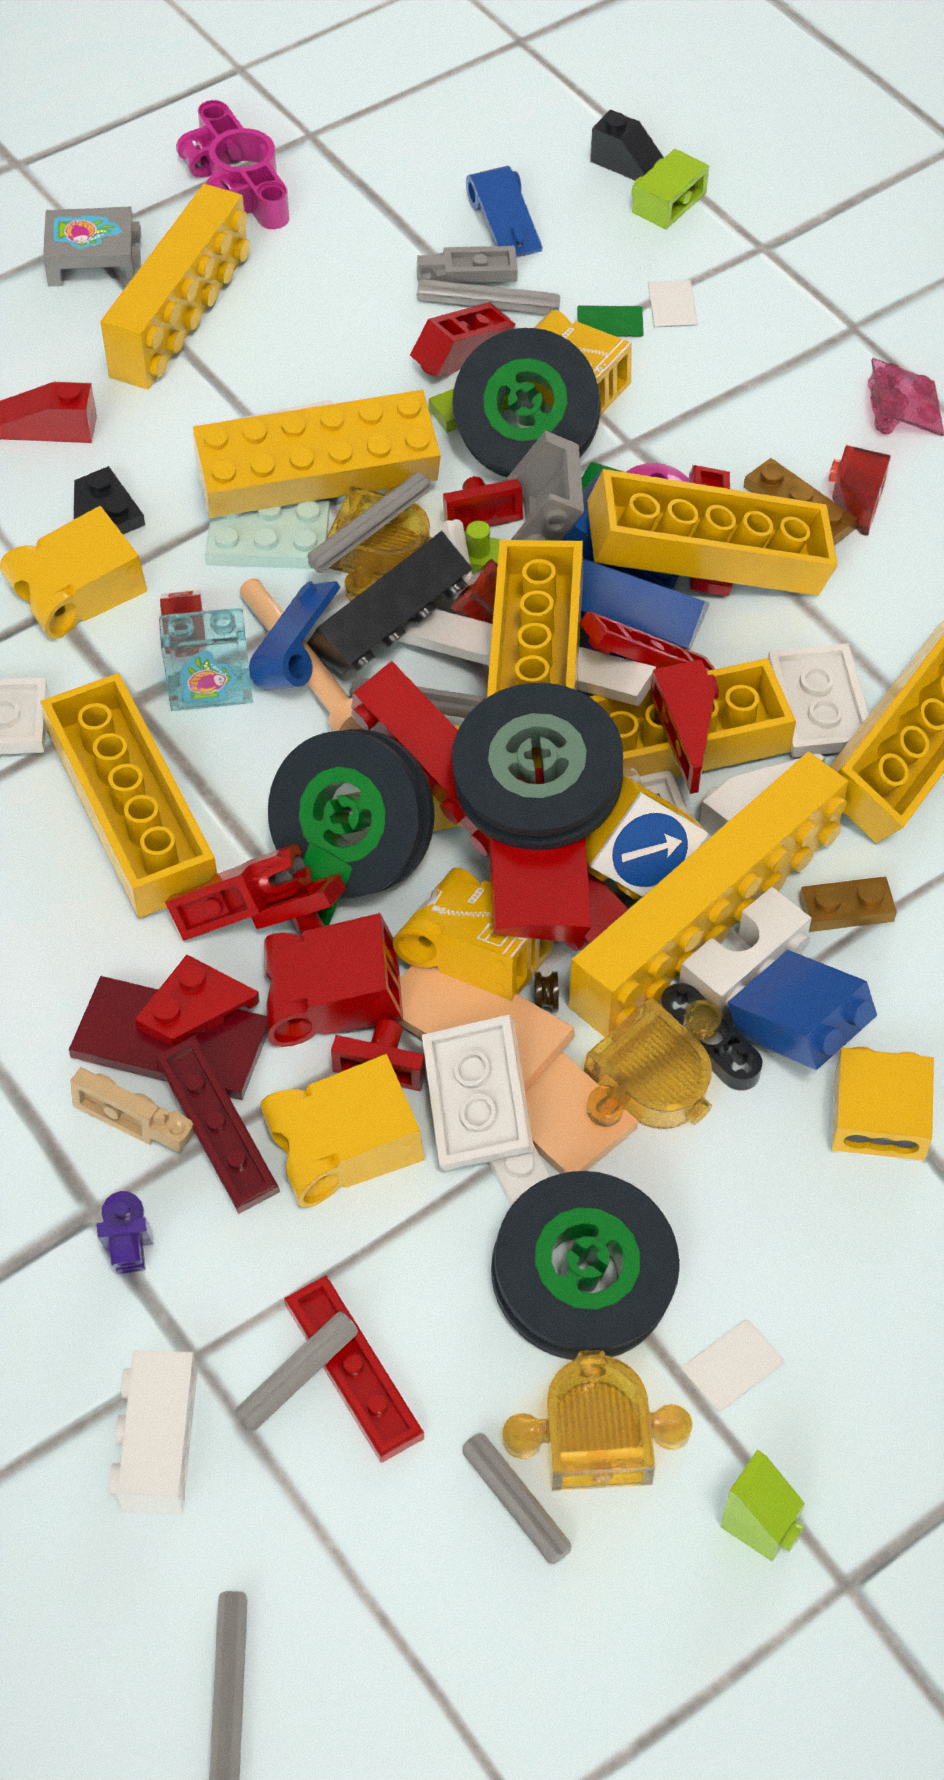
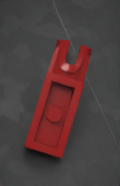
[165,844,312,941]

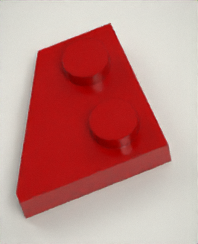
[135,954,260,1047]

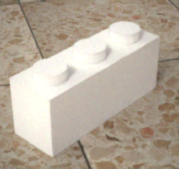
[109,1350,197,1515]

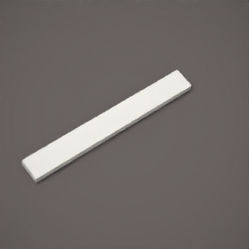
[398,609,656,706]

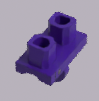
[96,1191,153,1274]

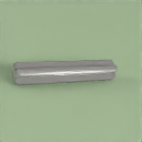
[235,1312,358,1431]
[463,1433,571,1564]

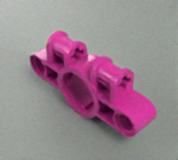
[176,100,290,230]

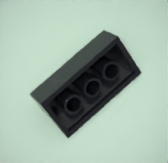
[307,531,473,675]

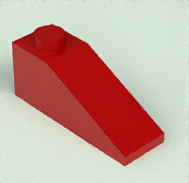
[410,302,516,378]
[0,382,97,443]
[650,659,719,794]

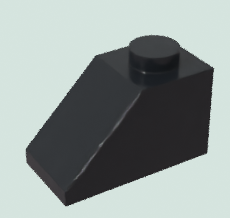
[590,109,664,181]

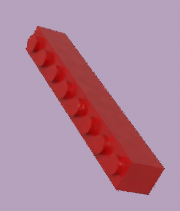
[351,661,628,952]

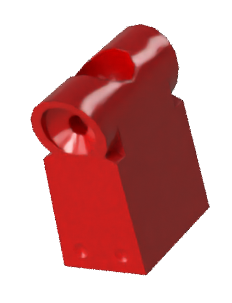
[264,913,403,1047]

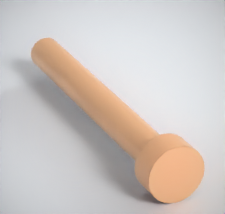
[240,578,371,731]

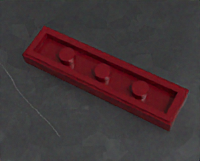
[154,1035,280,1214]

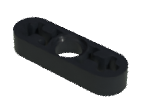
[660,983,763,1091]

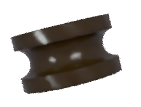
[534,971,559,1012]

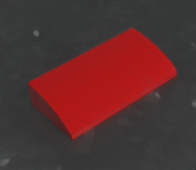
[489,768,591,944]

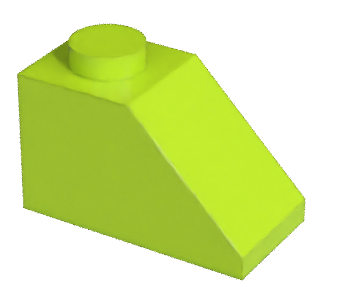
[720,1450,806,1562]

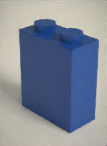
[727,950,877,1070]

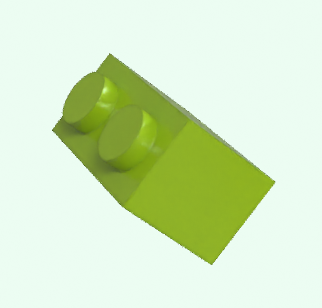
[631,148,709,230]

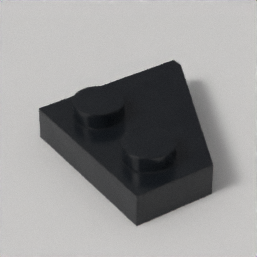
[74,466,145,534]

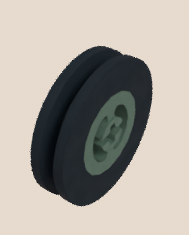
[452,683,623,850]

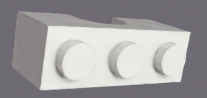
[679,886,811,1015]

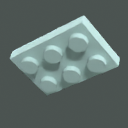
[205,500,330,569]

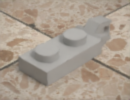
[416,246,518,283]

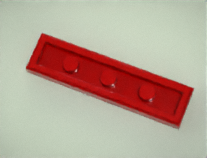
[284,1275,424,1463]

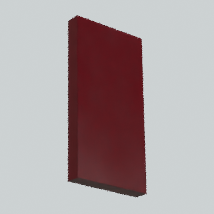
[68,976,268,1100]

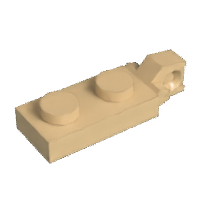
[70,1067,194,1153]

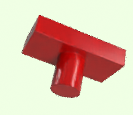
[442,476,523,531]
[251,873,346,936]
[331,1019,425,1092]

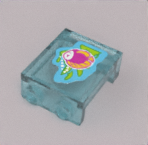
[159,608,253,711]

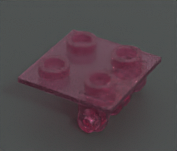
[868,358,944,436]

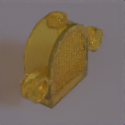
[325,486,433,601]
[583,997,722,1129]
[502,1350,693,1491]

